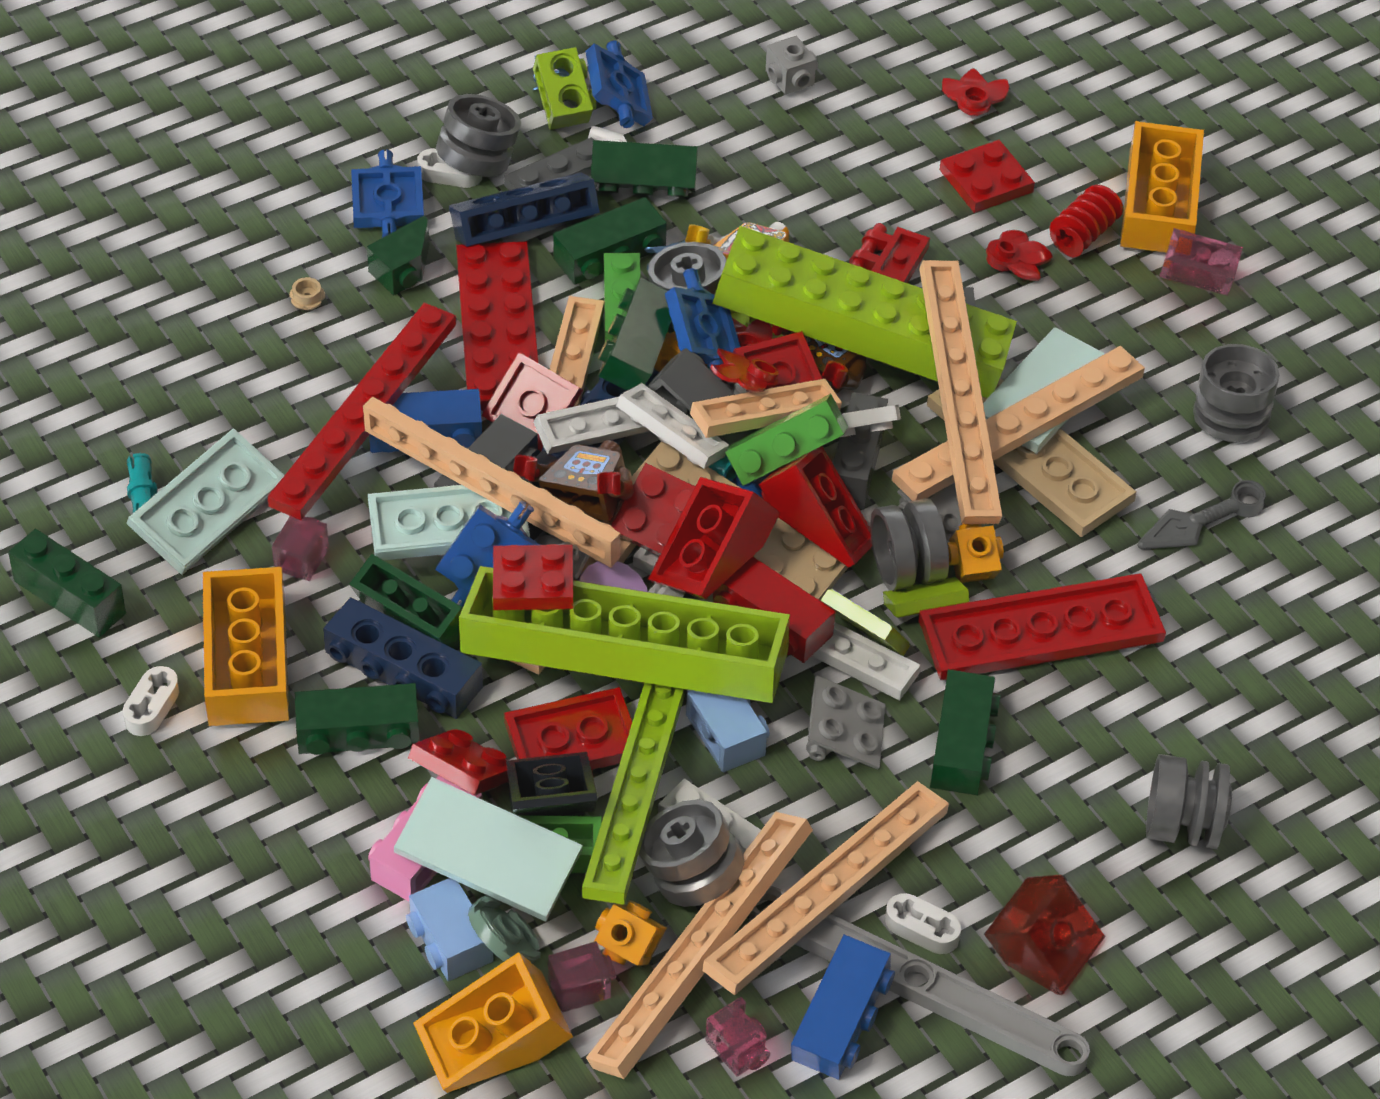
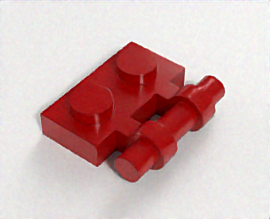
[849,223,930,283]

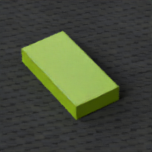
[883,577,969,618]

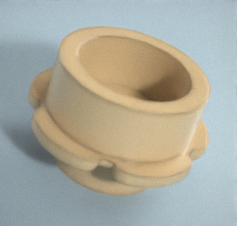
[289,277,325,310]

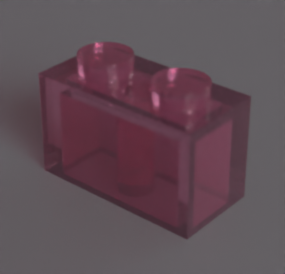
[1159,228,1243,296]

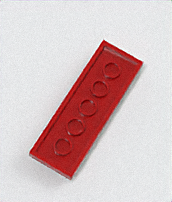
[456,241,538,411]
[919,573,1166,680]

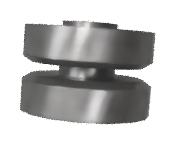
[436,94,522,177]
[648,242,727,328]
[870,498,949,591]
[639,799,745,907]

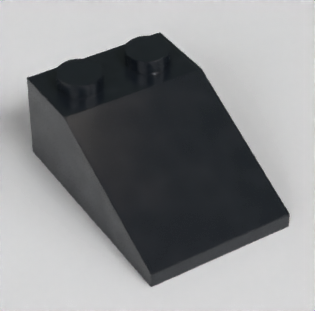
[506,752,597,816]

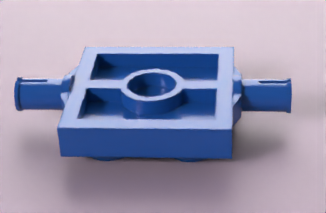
[585,40,653,128]
[351,149,424,238]
[665,268,740,383]
[435,501,540,607]

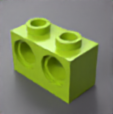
[533,47,596,130]

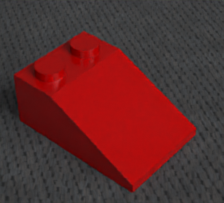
[759,446,872,568]
[648,477,781,599]

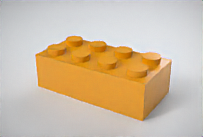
[1120,121,1204,256]
[203,567,289,726]

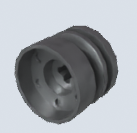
[1193,344,1280,442]
[1146,754,1232,849]

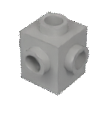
[765,35,818,95]

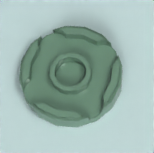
[468,896,541,964]

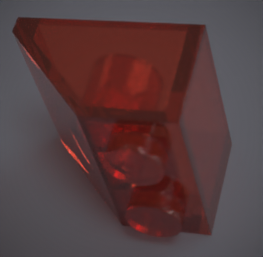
[984,875,1106,995]

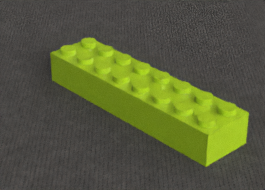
[712,226,1017,398]
[459,566,790,703]

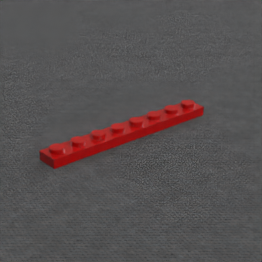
[267,302,456,520]

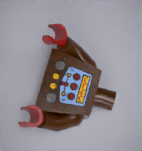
[766,322,867,394]
[513,440,634,522]

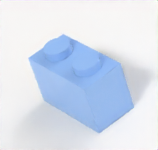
[686,690,770,772]
[406,878,493,982]

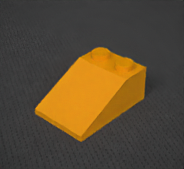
[413,952,573,1093]

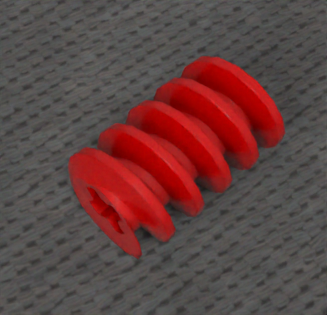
[1049,184,1124,258]

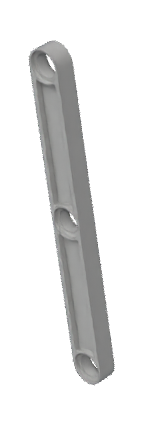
[749,886,1090,1076]

